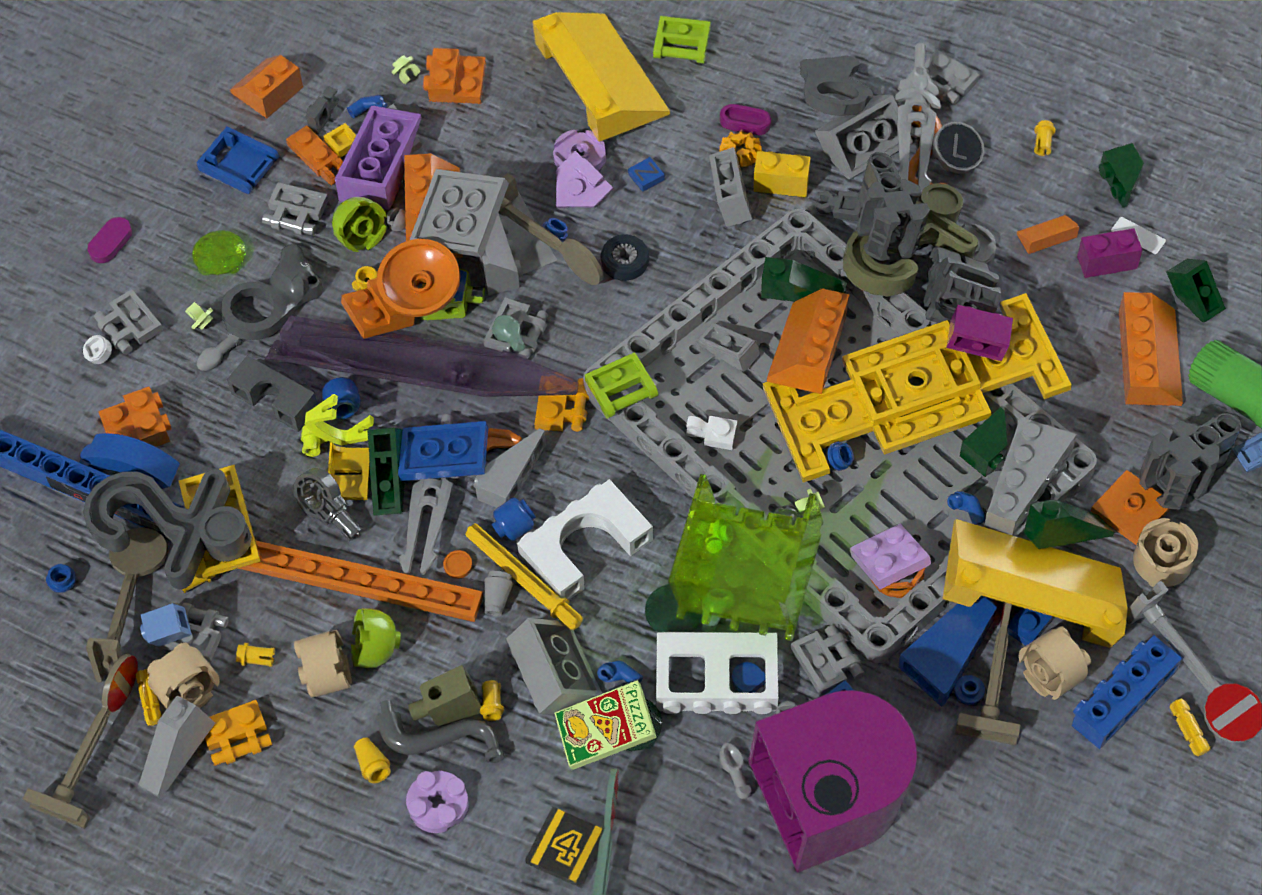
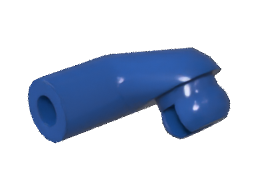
[347,95,387,118]
[947,491,986,525]
[597,661,643,684]

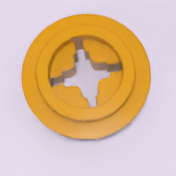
[719,130,762,167]

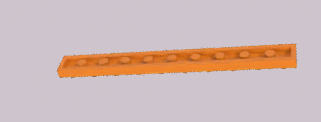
[238,540,483,622]

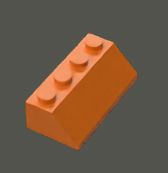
[404,153,463,258]
[767,289,849,394]
[1119,292,1183,406]

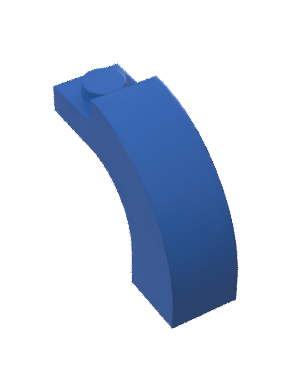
[79,433,180,489]

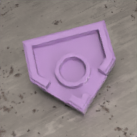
[556,151,613,208]

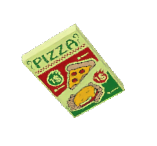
[554,680,657,770]

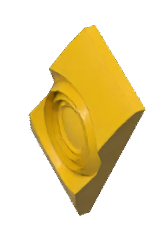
[178,465,261,578]

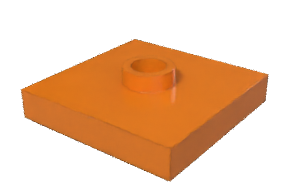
[1090,470,1171,545]

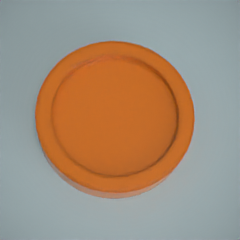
[443,550,473,579]

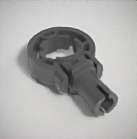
[294,468,363,541]

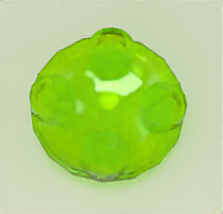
[192,230,246,275]

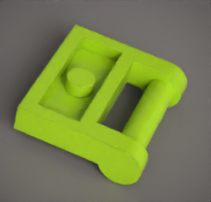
[653,16,711,64]
[585,352,659,419]

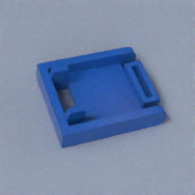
[196,126,279,194]

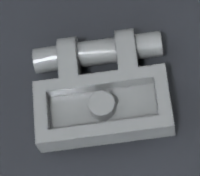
[925,50,979,105]
[262,182,329,236]
[94,289,163,355]
[484,298,548,361]
[155,602,229,662]
[791,625,865,696]

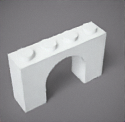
[517,479,653,600]

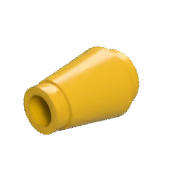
[354,737,391,783]

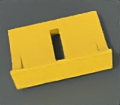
[328,442,370,500]

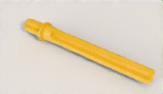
[465,523,583,630]

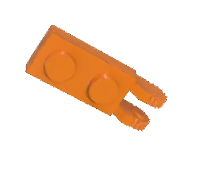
[286,125,343,186]

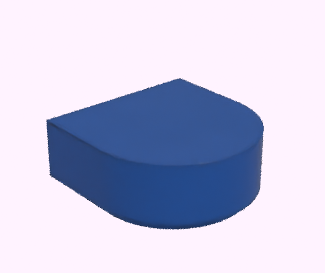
[732,662,766,693]

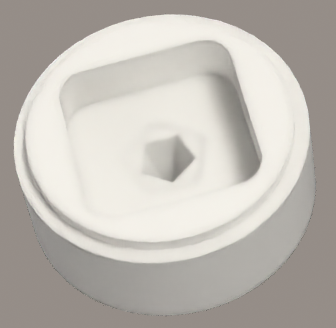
[83,335,112,364]

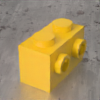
[753,151,811,197]

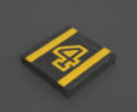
[525,806,604,888]

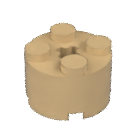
[1133,518,1198,587]
[1019,627,1091,700]
[294,630,352,697]
[147,642,220,709]

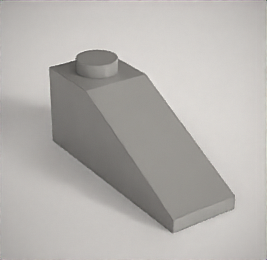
[709,147,752,227]
[474,428,546,508]
[139,696,215,798]

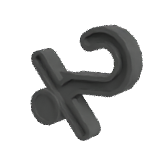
[83,469,252,589]

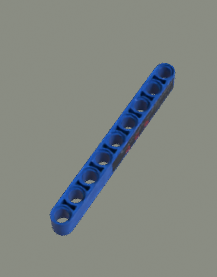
[0,430,184,537]

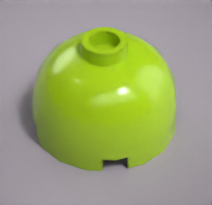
[332,197,387,252]
[351,608,401,668]

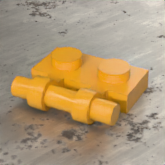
[534,376,589,432]
[205,699,272,766]

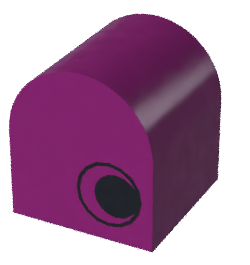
[748,691,917,873]

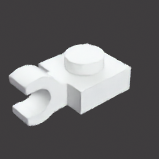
[686,416,737,450]

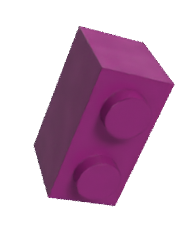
[1077,228,1142,278]
[946,305,1013,361]

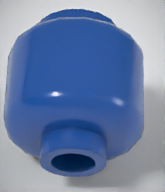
[322,377,361,419]
[492,498,536,541]

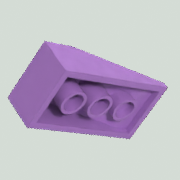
[335,106,421,210]

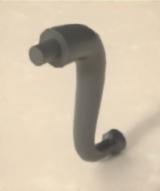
[376,700,504,763]

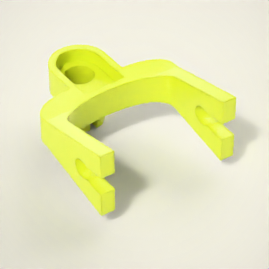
[301,394,374,457]

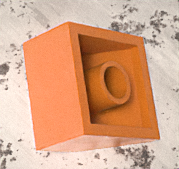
[230,55,303,119]

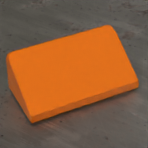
[1016,215,1079,254]

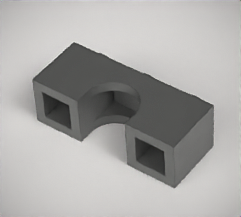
[227,355,318,432]

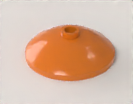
[377,239,460,317]

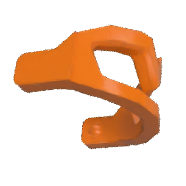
[870,568,925,598]

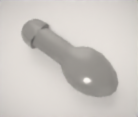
[197,333,242,371]
[719,743,751,799]

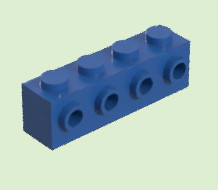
[1072,635,1182,749]

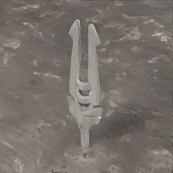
[895,43,941,191]
[399,414,459,575]

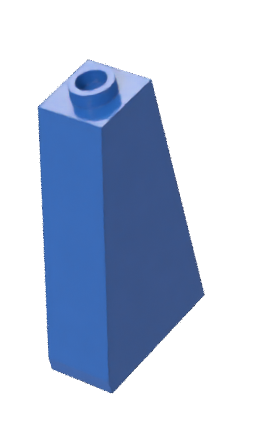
[898,595,997,707]

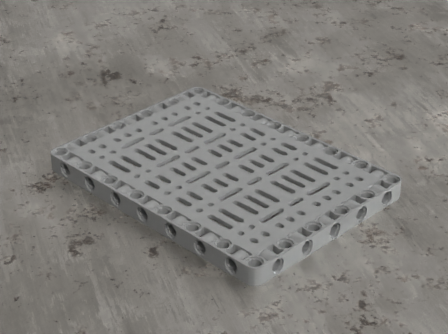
[583,209,1097,664]

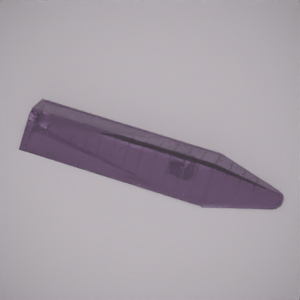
[266,315,578,398]

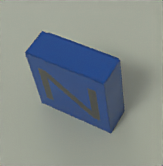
[628,157,665,192]

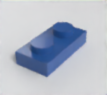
[1007,607,1054,646]

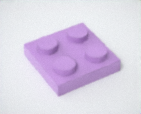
[850,523,931,589]

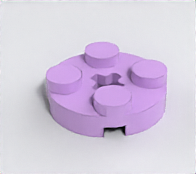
[553,130,606,171]
[406,771,469,833]

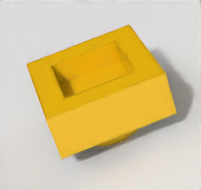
[324,123,356,158]

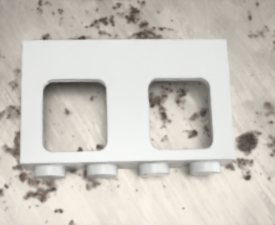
[656,632,778,714]

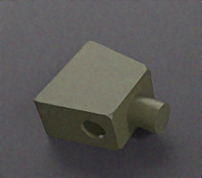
[408,665,482,726]

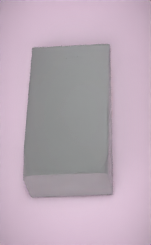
[696,323,760,372]

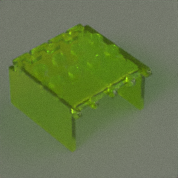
[668,474,823,641]

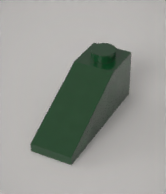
[761,257,847,302]
[367,427,405,516]
[1024,500,1114,549]

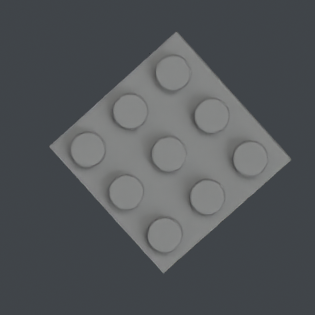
[410,169,509,257]

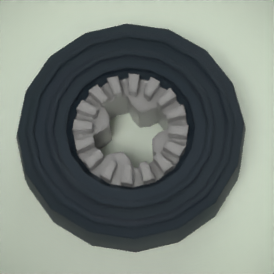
[601,234,649,281]

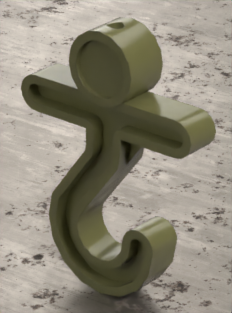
[843,183,978,296]

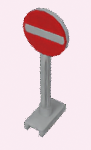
[1126,581,1262,743]

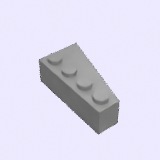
[984,417,1077,536]

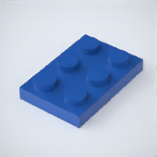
[398,421,488,481]

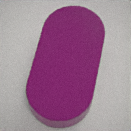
[720,104,771,135]
[87,217,132,263]

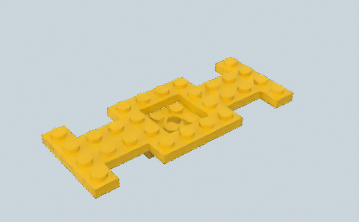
[763,293,1072,483]

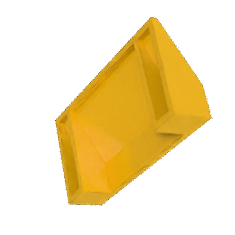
[532,12,670,142]
[942,519,1128,648]

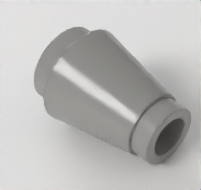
[484,571,513,616]

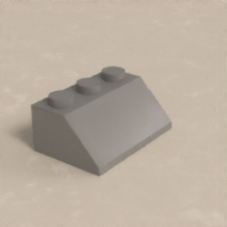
[815,95,913,179]
[475,214,523,296]
[506,618,602,715]

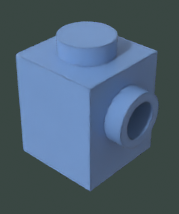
[140,603,192,647]

